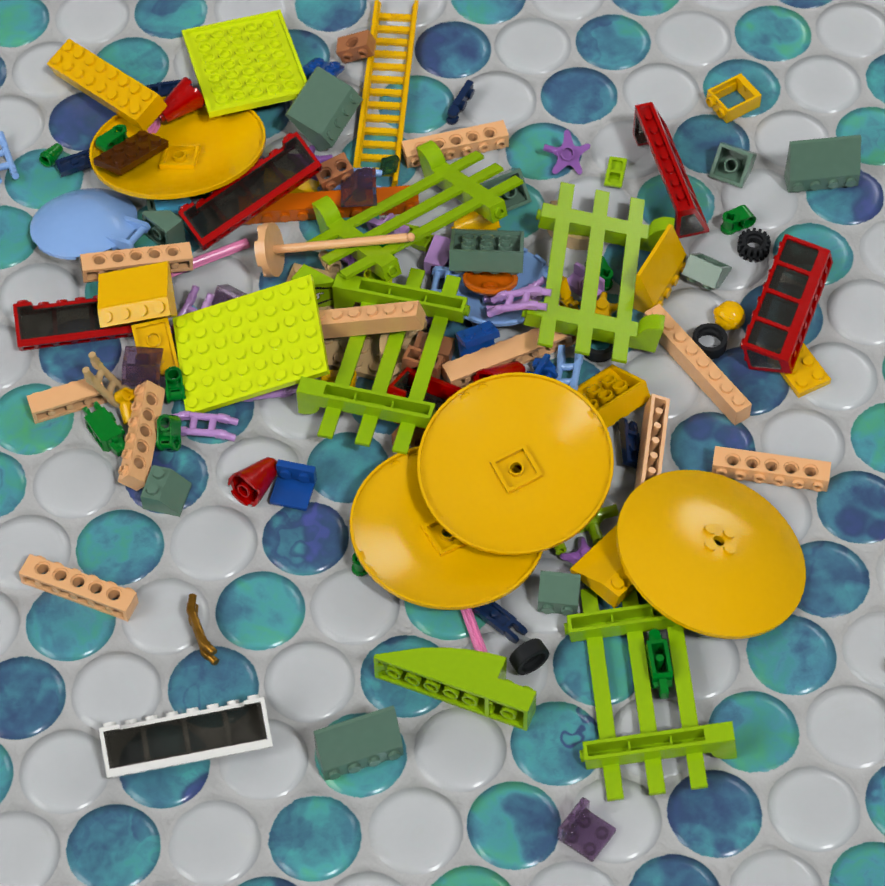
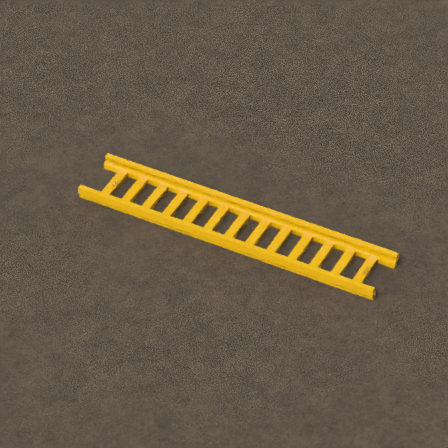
[352,0,419,187]

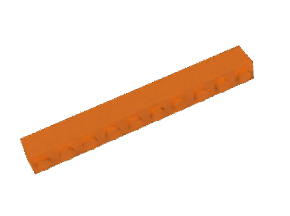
[239,185,419,225]

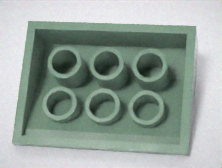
[285,66,363,152]
[784,135,861,193]
[449,229,524,275]
[313,705,403,781]

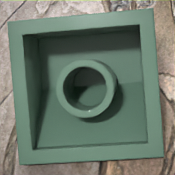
[709,142,757,188]
[142,210,186,245]
[682,253,732,290]
[140,465,192,517]
[537,571,581,616]

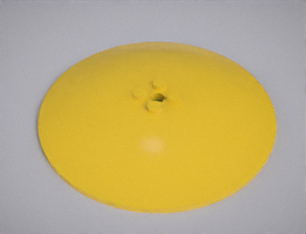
[89,94,266,200]
[417,372,614,556]
[350,446,543,610]
[616,470,806,639]

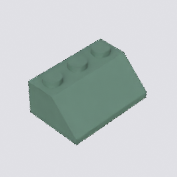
[480,168,532,212]

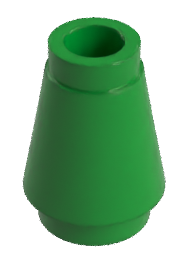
[39,143,63,167]

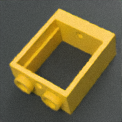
[706,73,762,124]

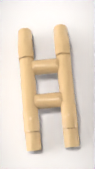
[82,352,132,408]

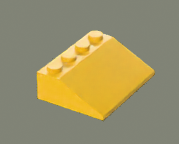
[633,224,686,313]
[97,261,177,329]
[577,364,650,428]
[569,525,635,608]

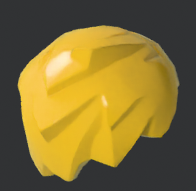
[713,301,745,331]

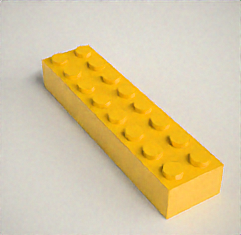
[47,39,167,131]

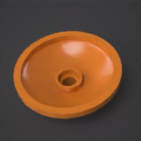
[463,271,518,297]

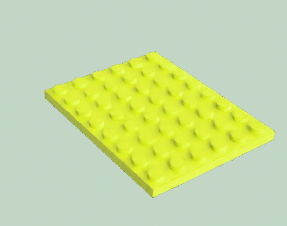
[182,10,307,118]
[172,274,330,413]

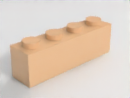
[26,375,107,424]

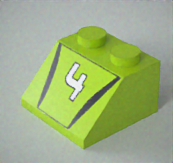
[291,264,334,308]

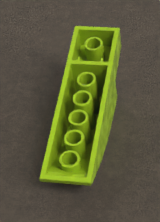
[373,647,537,731]

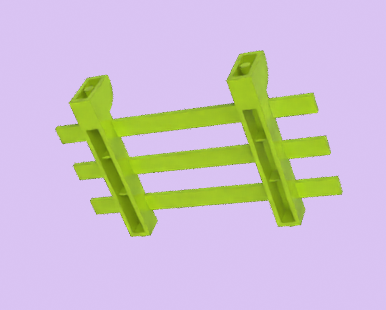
[307,140,524,282]
[521,182,675,364]
[296,268,470,455]
[564,588,737,801]

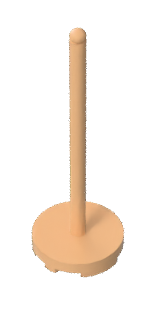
[254,222,415,278]

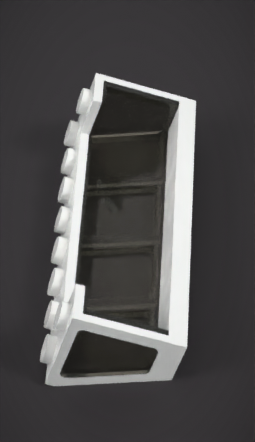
[99,694,273,779]

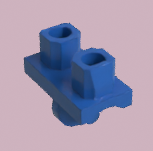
[526,354,558,379]

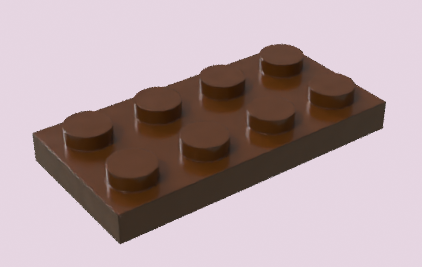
[94,130,169,176]

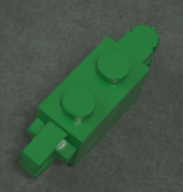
[82,401,125,457]
[645,629,673,699]

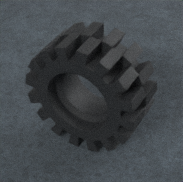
[737,228,771,262]

